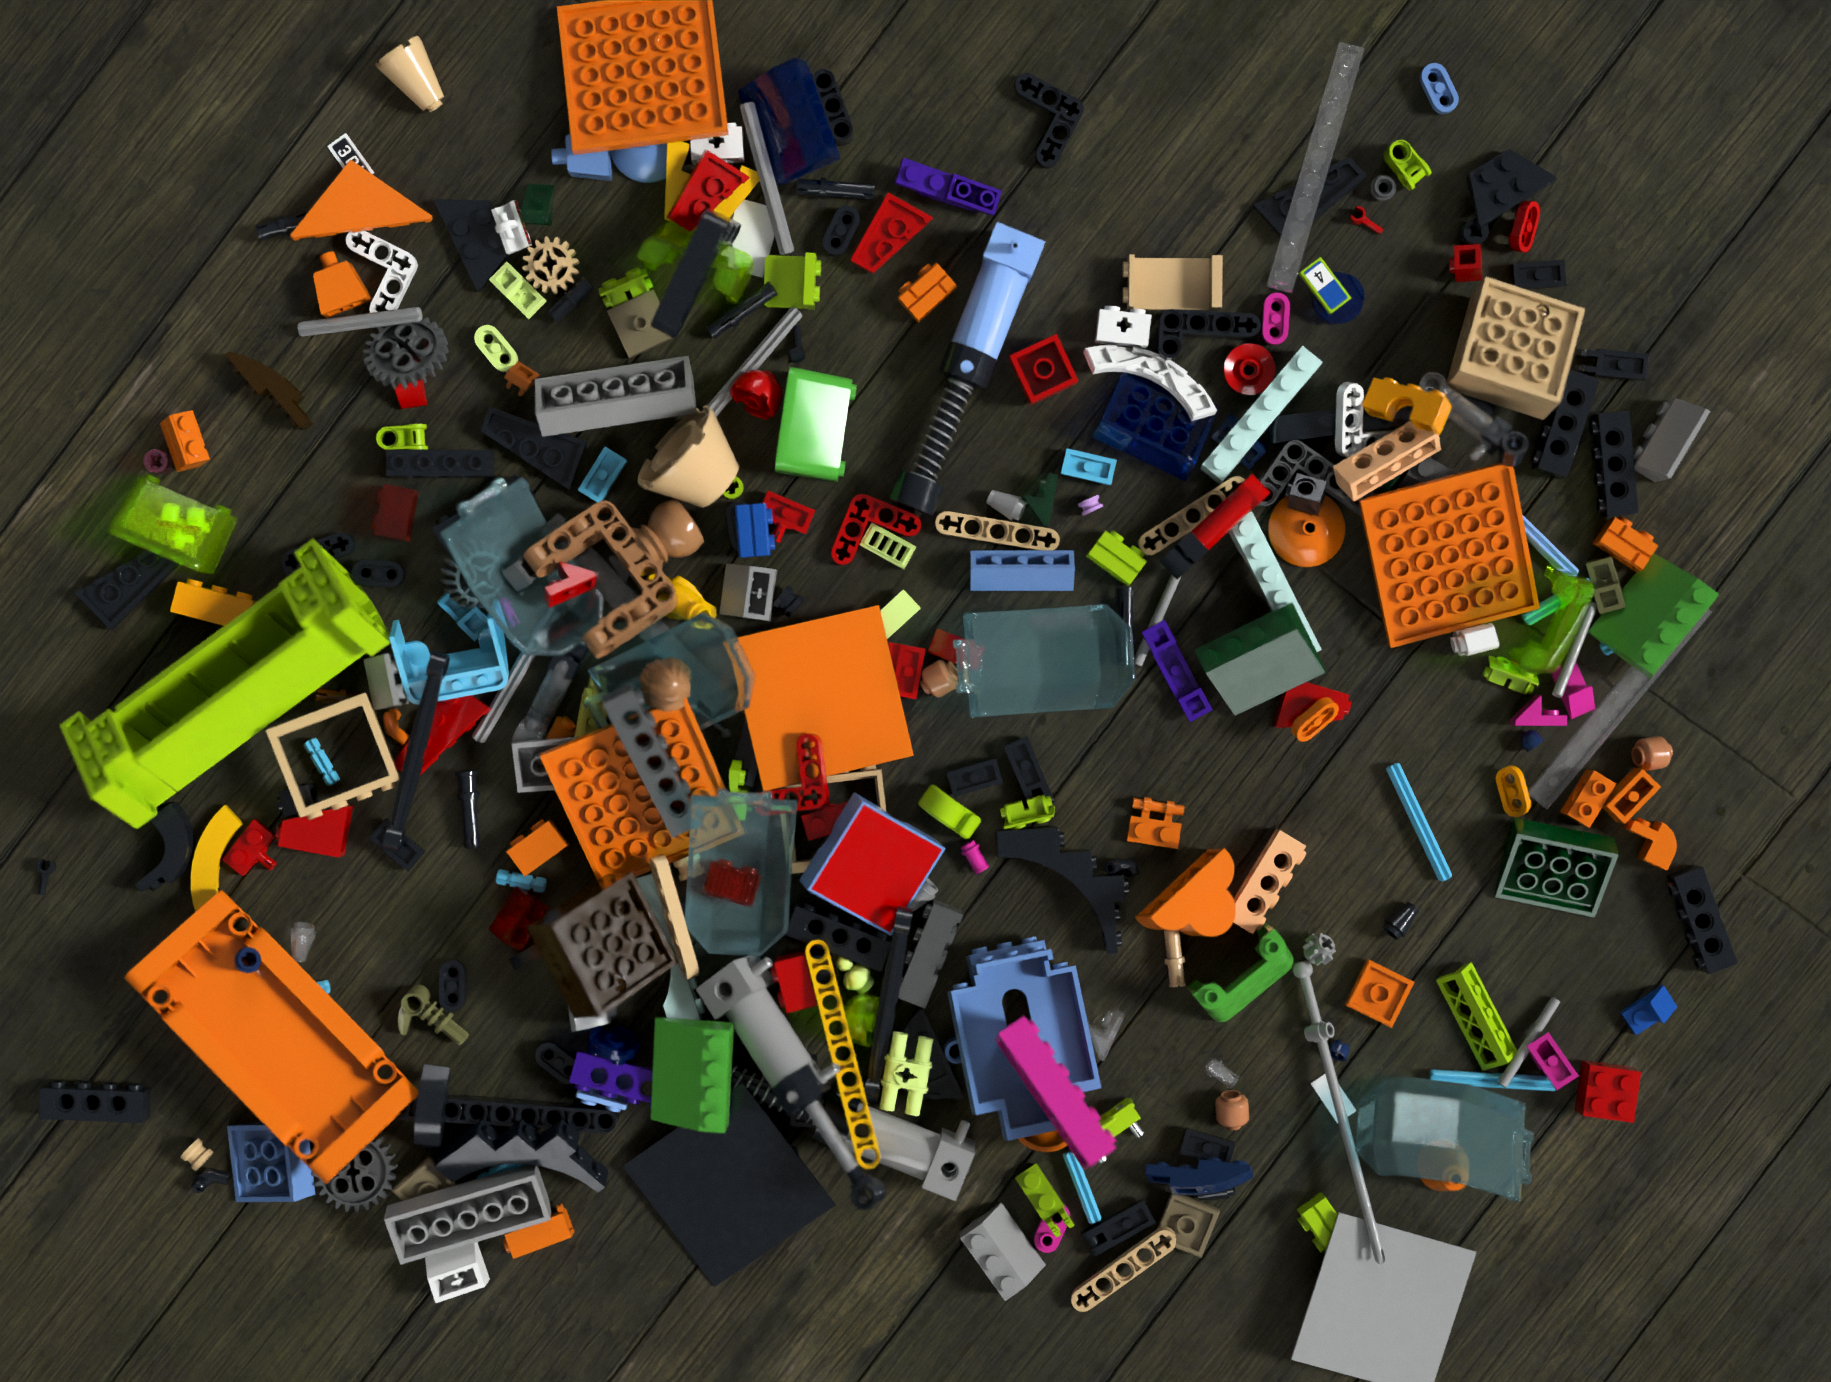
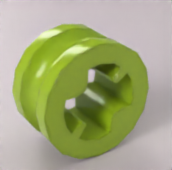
[723,476,743,499]

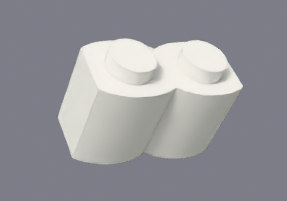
[1450,623,1499,656]

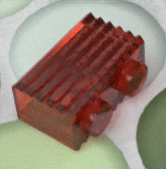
[702,859,761,908]

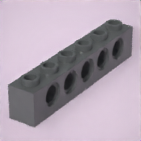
[602,683,702,838]

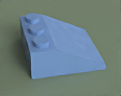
[227,1121,315,1202]

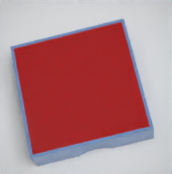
[799,793,946,936]

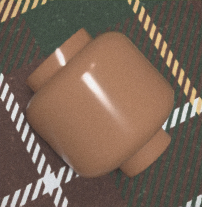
[920,660,960,698]
[1631,736,1673,771]
[1215,1090,1249,1130]

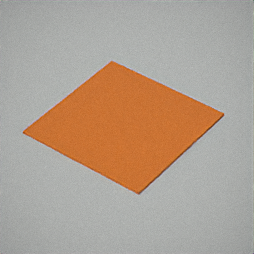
[728,605,914,791]

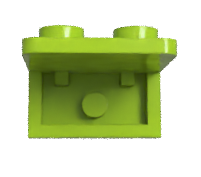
[764,253,821,309]

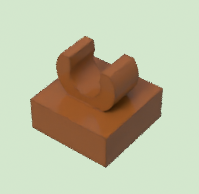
[504,361,540,396]

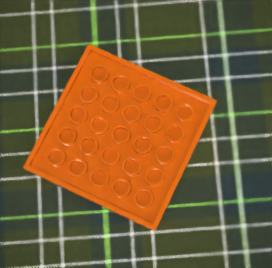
[557,0,729,155]
[1358,462,1540,648]
[540,698,745,880]

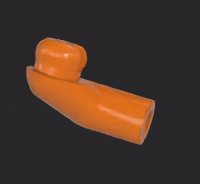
[382,708,410,746]

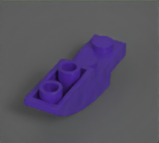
[894,158,1002,216]

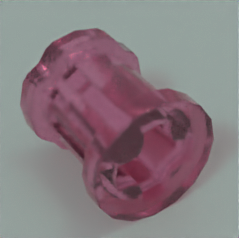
[143,449,174,474]

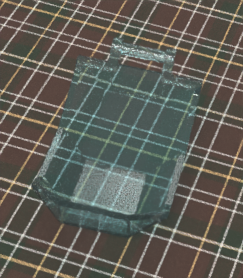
[441,477,604,656]
[953,604,1135,718]
[582,612,755,730]
[685,789,797,956]
[1355,1076,1534,1202]

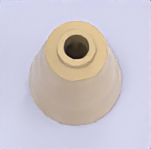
[375,36,444,112]

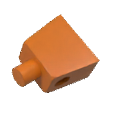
[313,251,372,318]

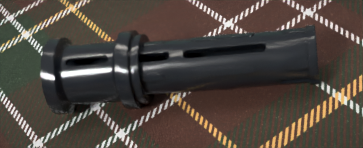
[455,769,481,849]

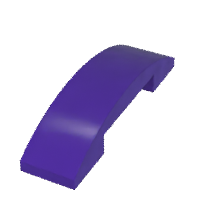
[1141,620,1212,722]

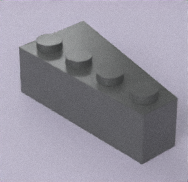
[899,899,963,1008]

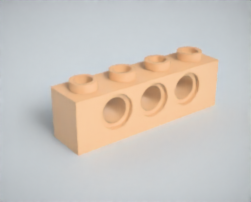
[1333,421,1441,501]
[1233,828,1306,934]

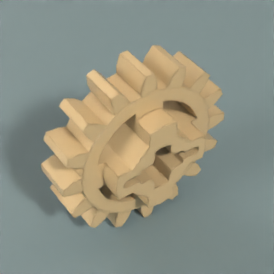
[522,236,580,294]

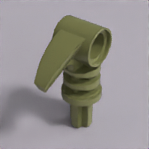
[398,985,469,1045]

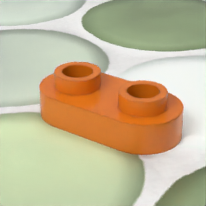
[1291,697,1339,742]

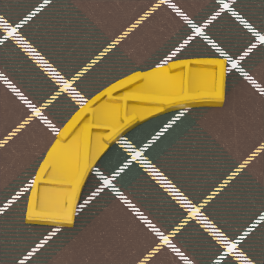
[191,805,244,931]

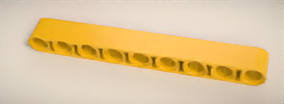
[805,940,880,1169]

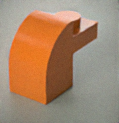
[1623,817,1677,870]

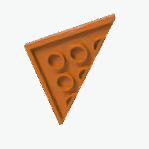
[290,160,433,241]

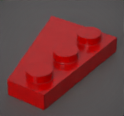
[666,150,750,232]
[851,193,933,274]

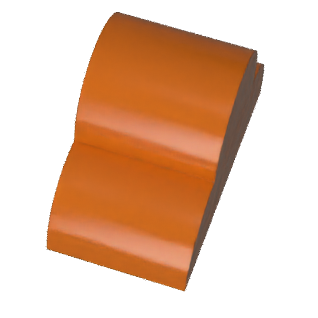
[1135,848,1236,936]

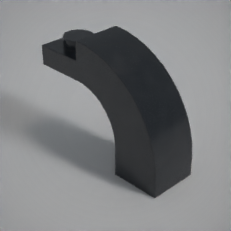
[135,802,195,892]
[414,1064,451,1150]

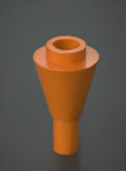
[546,716,576,739]

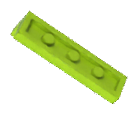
[1436,962,1517,1071]

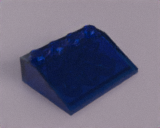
[738,58,841,187]
[1093,372,1219,481]

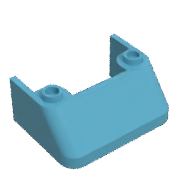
[389,602,509,705]

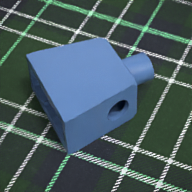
[551,134,612,181]

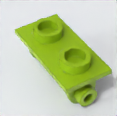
[599,268,654,308]
[1483,655,1539,695]
[1000,795,1055,830]

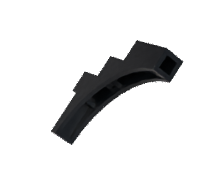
[996,826,1129,954]
[434,1119,609,1193]

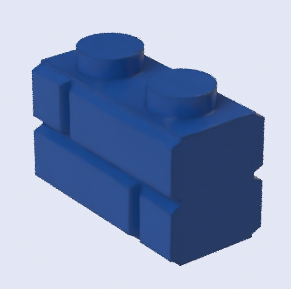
[735,503,775,558]

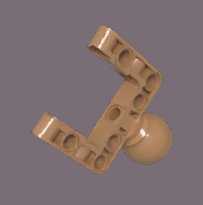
[523,498,704,658]

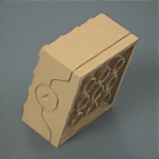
[1445,277,1585,420]

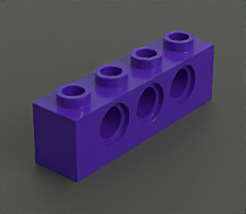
[569,1050,653,1108]

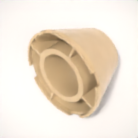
[638,405,739,508]

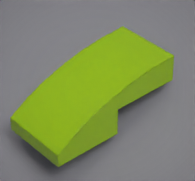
[729,759,754,819]

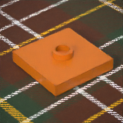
[1345,959,1414,1028]

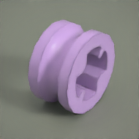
[1077,495,1104,516]

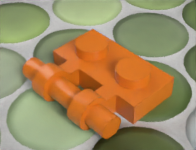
[1126,797,1184,849]

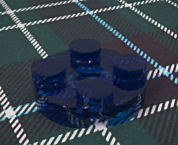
[1311,272,1365,325]
[587,1025,640,1065]

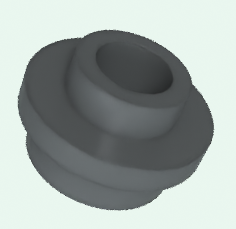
[1370,175,1396,201]

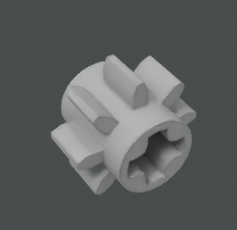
[1303,933,1336,966]

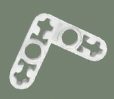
[346,231,418,313]
[1335,382,1394,458]

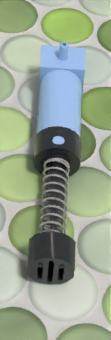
[889,222,1045,517]

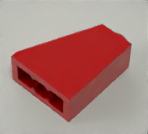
[1272,682,1351,728]
[276,804,354,858]

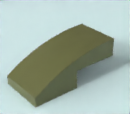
[1586,555,1626,614]

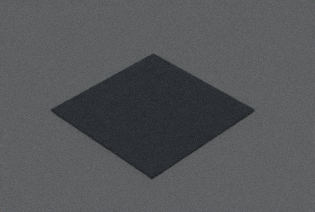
[623,1082,836,1287]

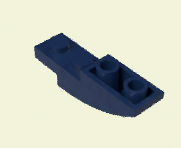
[1145,1157,1253,1195]

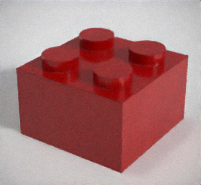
[1008,334,1078,406]
[771,949,818,1013]
[1575,1060,1641,1123]

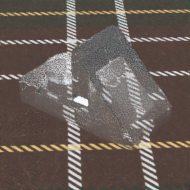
[1088,1007,1125,1061]

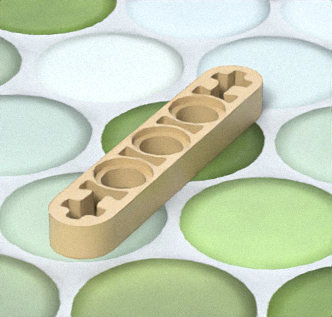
[1138,476,1245,555]
[935,511,1060,550]
[650,854,699,980]
[1071,1227,1176,1312]

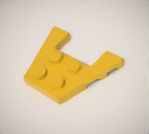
[664,141,759,231]

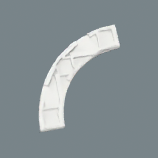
[1083,344,1217,421]

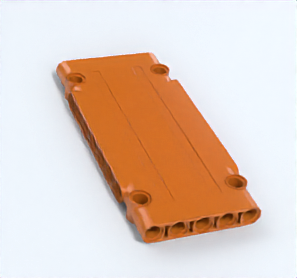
[125,890,419,1184]

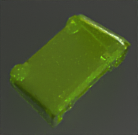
[637,222,754,305]
[106,473,238,574]
[1507,564,1595,674]

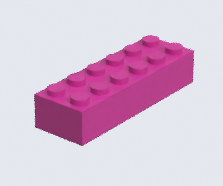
[994,1016,1116,1170]

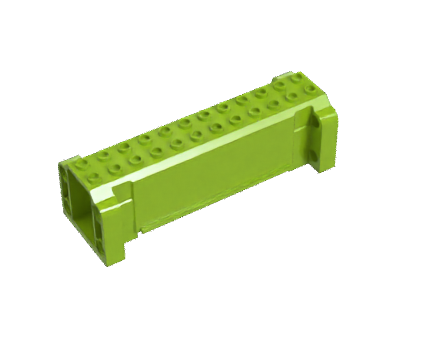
[60,539,390,829]

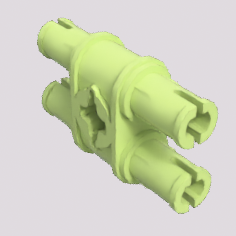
[879,1031,933,1116]

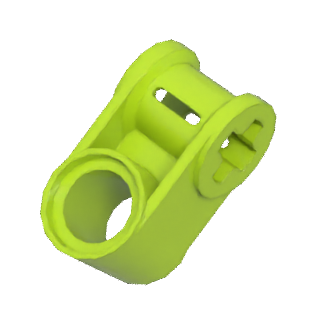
[1383,140,1432,191]
[376,424,428,450]

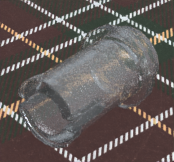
[1205,1058,1239,1089]

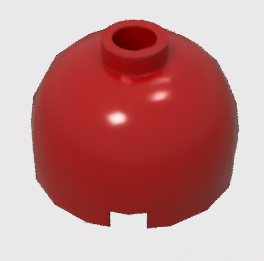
[730,370,782,419]

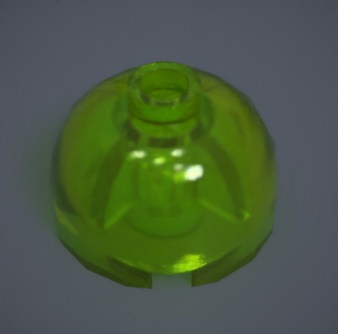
[841,994,880,1047]

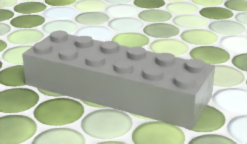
[535,356,696,437]
[384,1164,552,1265]

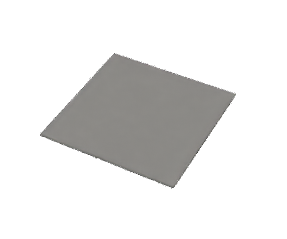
[1291,1212,1476,1382]

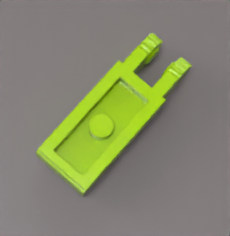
[1015,1164,1074,1238]

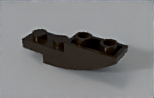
[225,351,314,430]

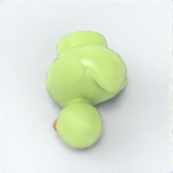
[836,956,874,994]

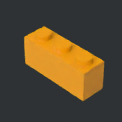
[170,578,258,626]

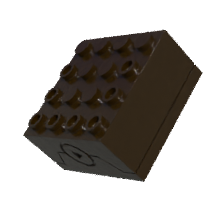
[527,872,678,1018]

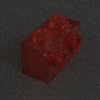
[372,484,420,542]
[489,886,549,951]

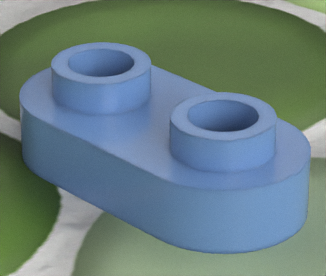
[1419,63,1459,114]

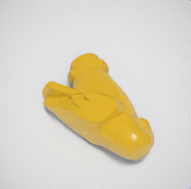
[645,573,717,626]

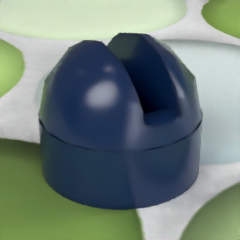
[1521,730,1544,752]
[1329,1039,1350,1062]

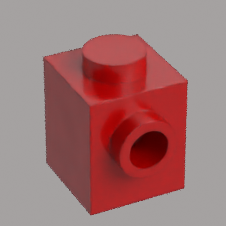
[1449,244,1482,282]

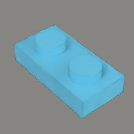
[578,447,628,502]
[1060,448,1117,486]

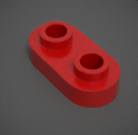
[1509,201,1540,252]

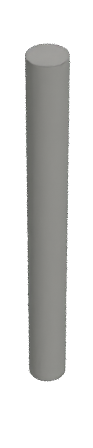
[1134,574,1181,667]
[1552,601,1597,698]
[1497,997,1560,1088]

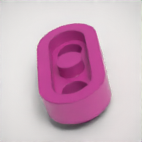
[1261,293,1290,345]
[1034,1203,1070,1253]

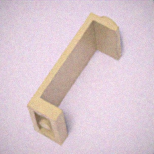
[1122,254,1223,311]

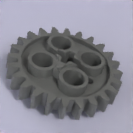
[363,317,449,389]
[312,1137,398,1213]

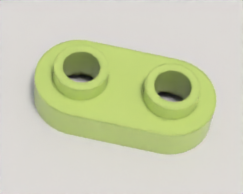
[474,325,518,372]

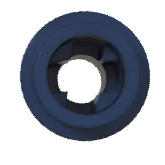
[235,947,261,973]

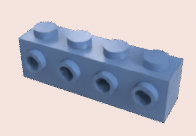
[970,550,1075,591]

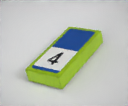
[1299,257,1351,315]

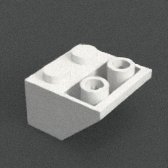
[425,1242,490,1303]

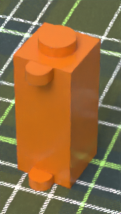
[503,1203,575,1259]

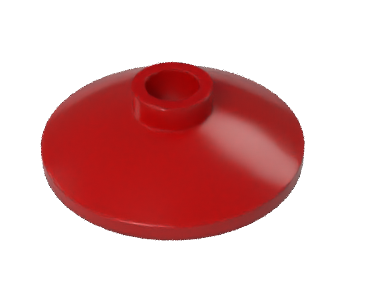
[1224,343,1275,395]

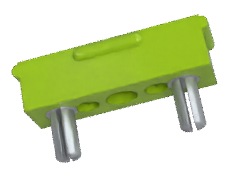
[1098,1098,1143,1163]

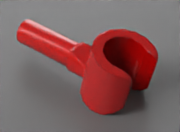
[1350,206,1383,234]

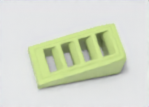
[859,523,916,570]

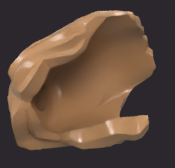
[639,656,692,711]

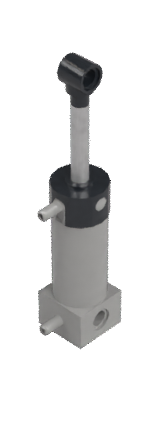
[696,953,886,1210]

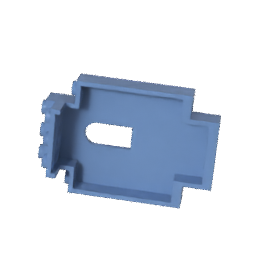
[947,937,1101,1141]

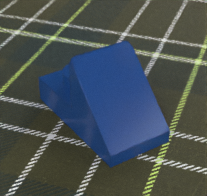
[1619,985,1677,1035]

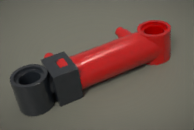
[1159,474,1270,580]

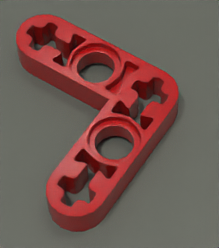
[831,494,921,565]
[754,733,829,815]

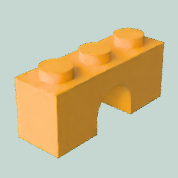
[1362,377,1452,435]

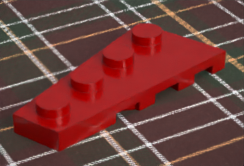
[394,695,492,775]

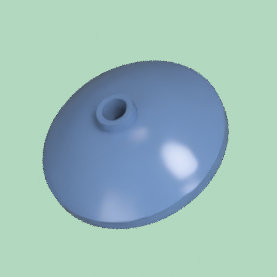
[610,141,687,183]

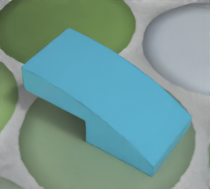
[437,593,489,641]

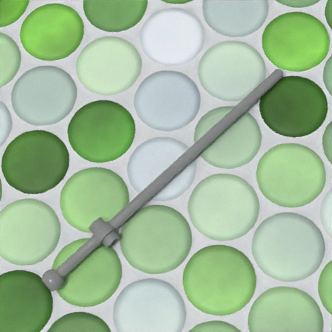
[1293,960,1385,1264]

